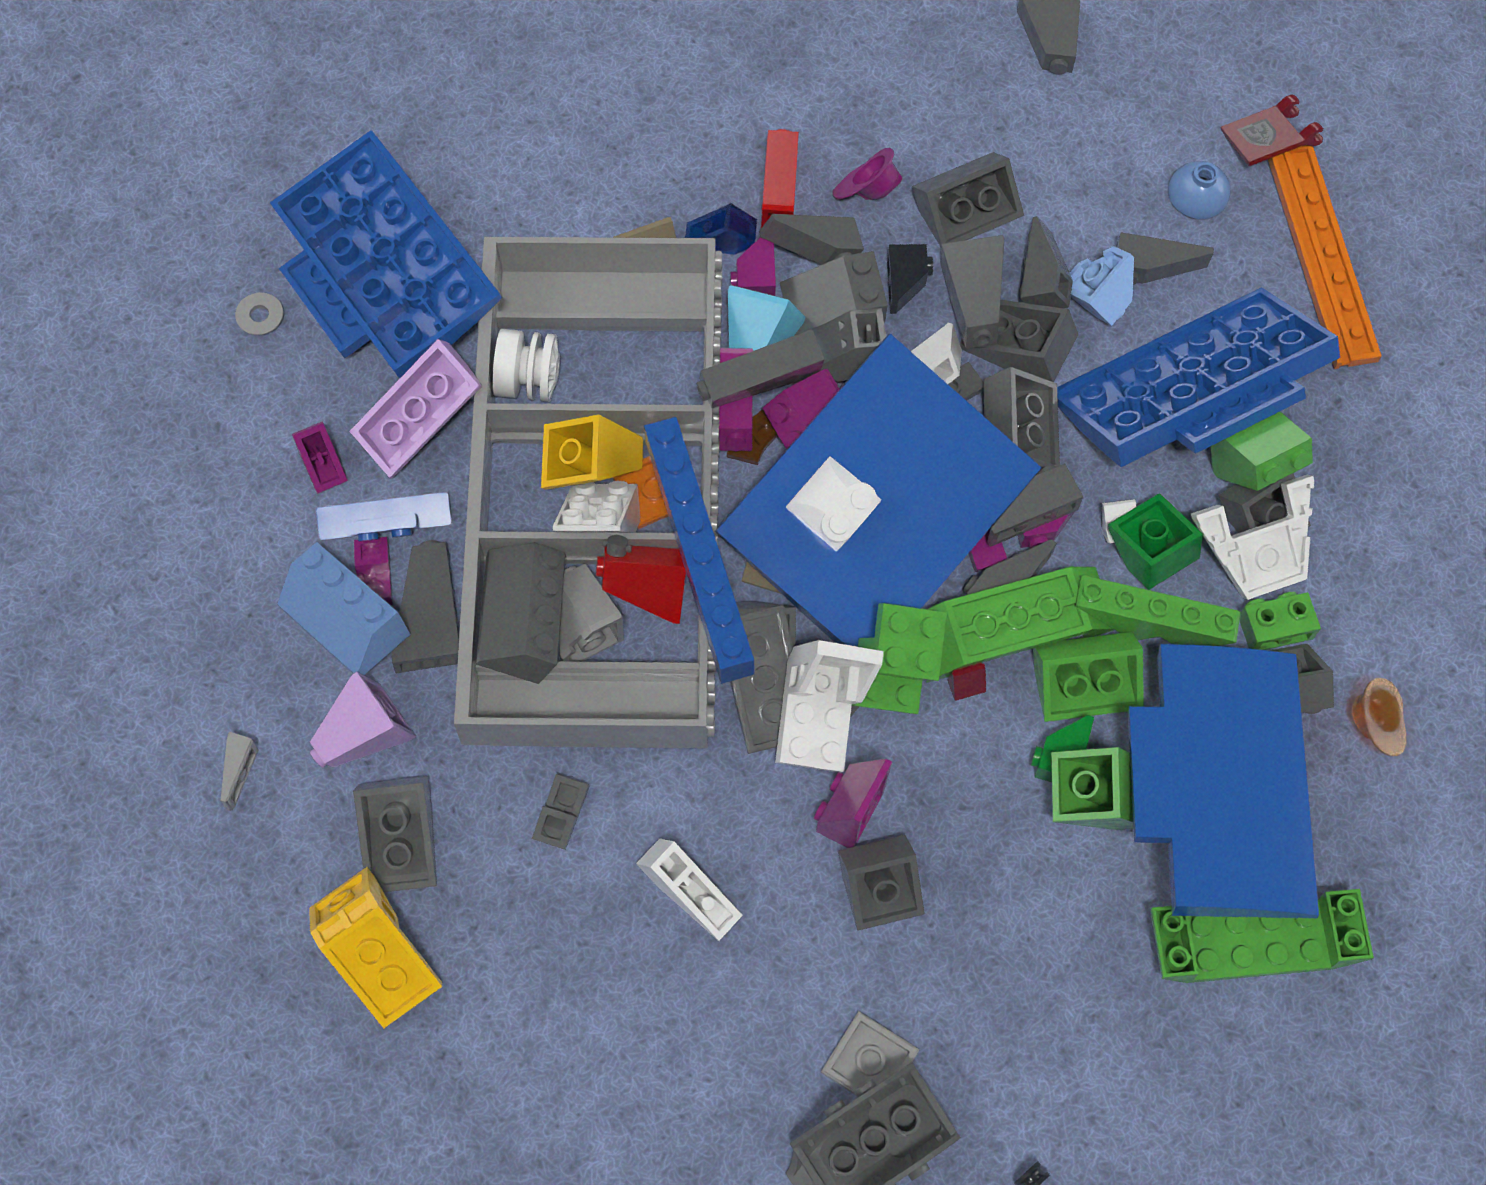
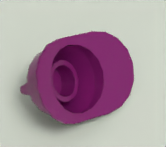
[833,147,902,200]

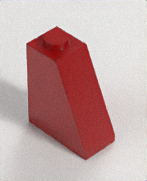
[596,545,686,624]

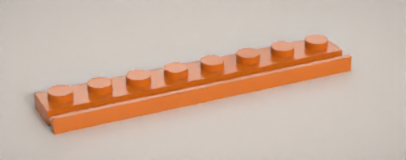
[1268,145,1382,369]

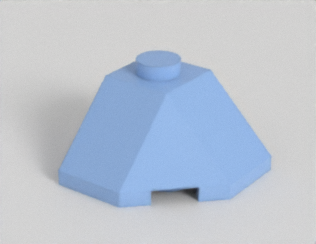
[1070,246,1134,326]

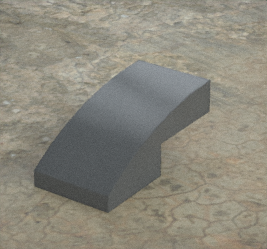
[532,774,590,850]

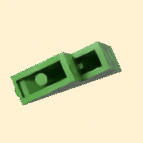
[1076,575,1241,646]

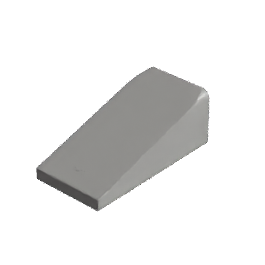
[220,732,258,811]

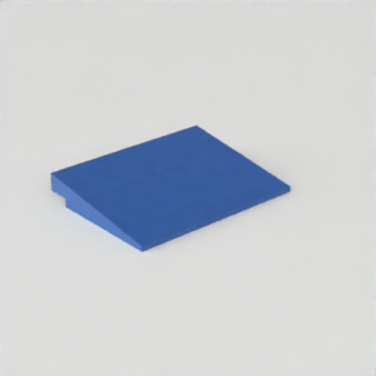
[715,333,1042,647]

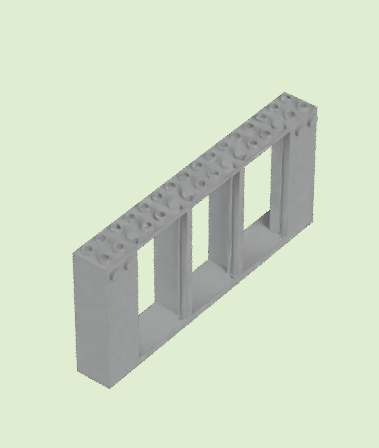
[454,237,722,748]

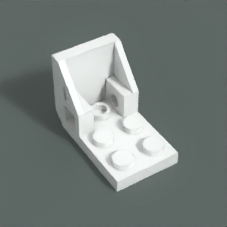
[775,640,884,772]

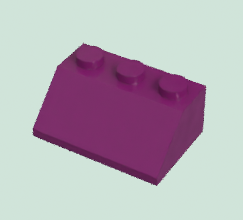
[762,369,839,449]

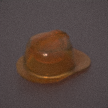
[1351,678,1407,756]

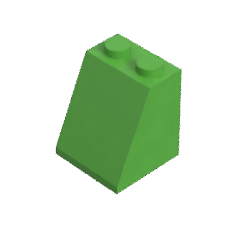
[1211,412,1313,491]
[1051,747,1133,830]

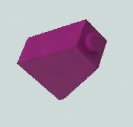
[719,348,753,451]

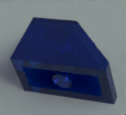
[685,203,757,255]

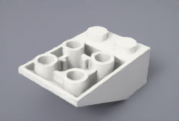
[553,481,640,533]

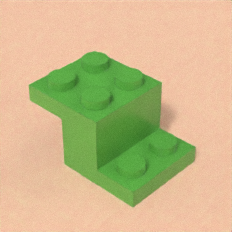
[852,603,947,714]

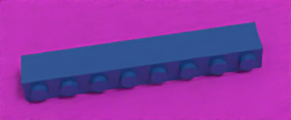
[644,417,755,684]

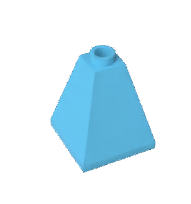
[728,285,806,351]

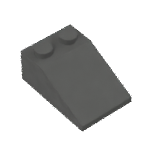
[779,251,888,336]
[960,300,1079,382]
[353,776,437,892]

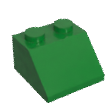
[1108,493,1203,590]

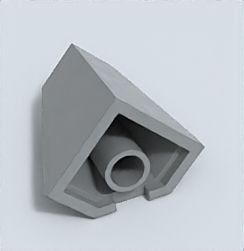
[559,564,624,662]

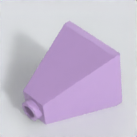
[310,672,416,768]

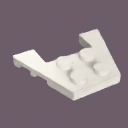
[1191,474,1314,600]

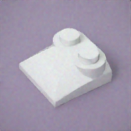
[786,456,881,551]

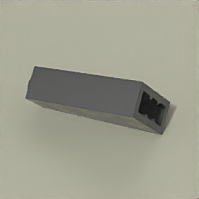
[940,235,1004,349]
[696,329,825,408]
[391,540,459,673]

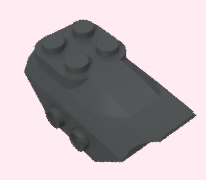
[786,1063,961,1185]

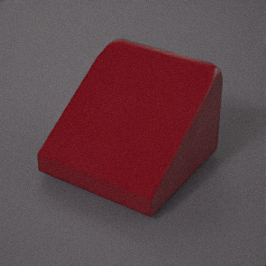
[947,662,986,701]

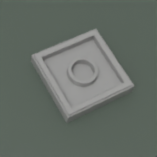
[821,1011,919,1096]

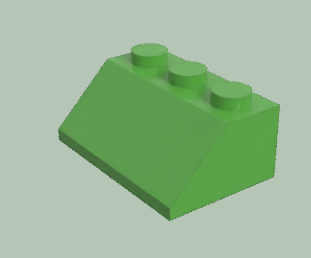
[1033,632,1144,722]

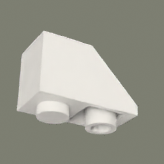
[911,323,962,384]

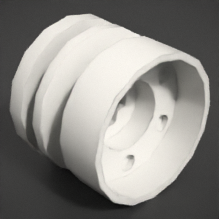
[493,329,560,402]

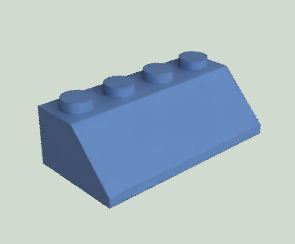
[277,542,411,675]

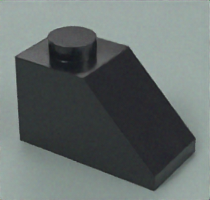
[887,244,933,314]

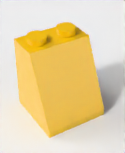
[541,415,643,490]

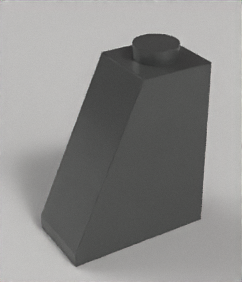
[1017,0,1080,75]

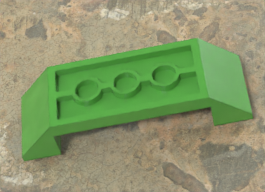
[926,566,1115,683]
[1150,889,1374,983]

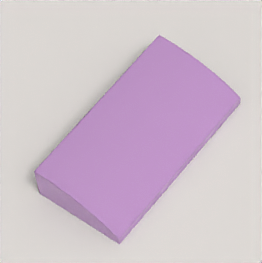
[349,339,482,478]

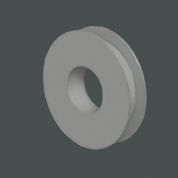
[235,293,283,335]

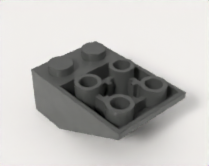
[792,308,886,384]

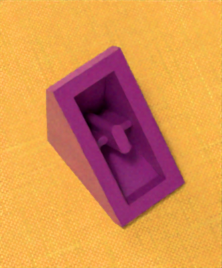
[292,421,348,494]

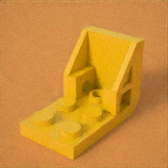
[309,867,443,1028]

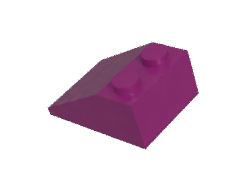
[814,759,892,848]

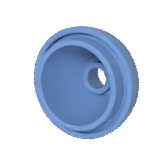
[1168,161,1230,219]

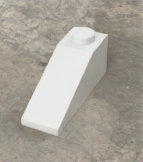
[636,839,742,941]

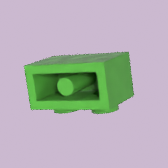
[1239,592,1321,650]

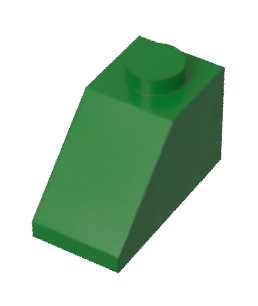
[1031,715,1094,782]

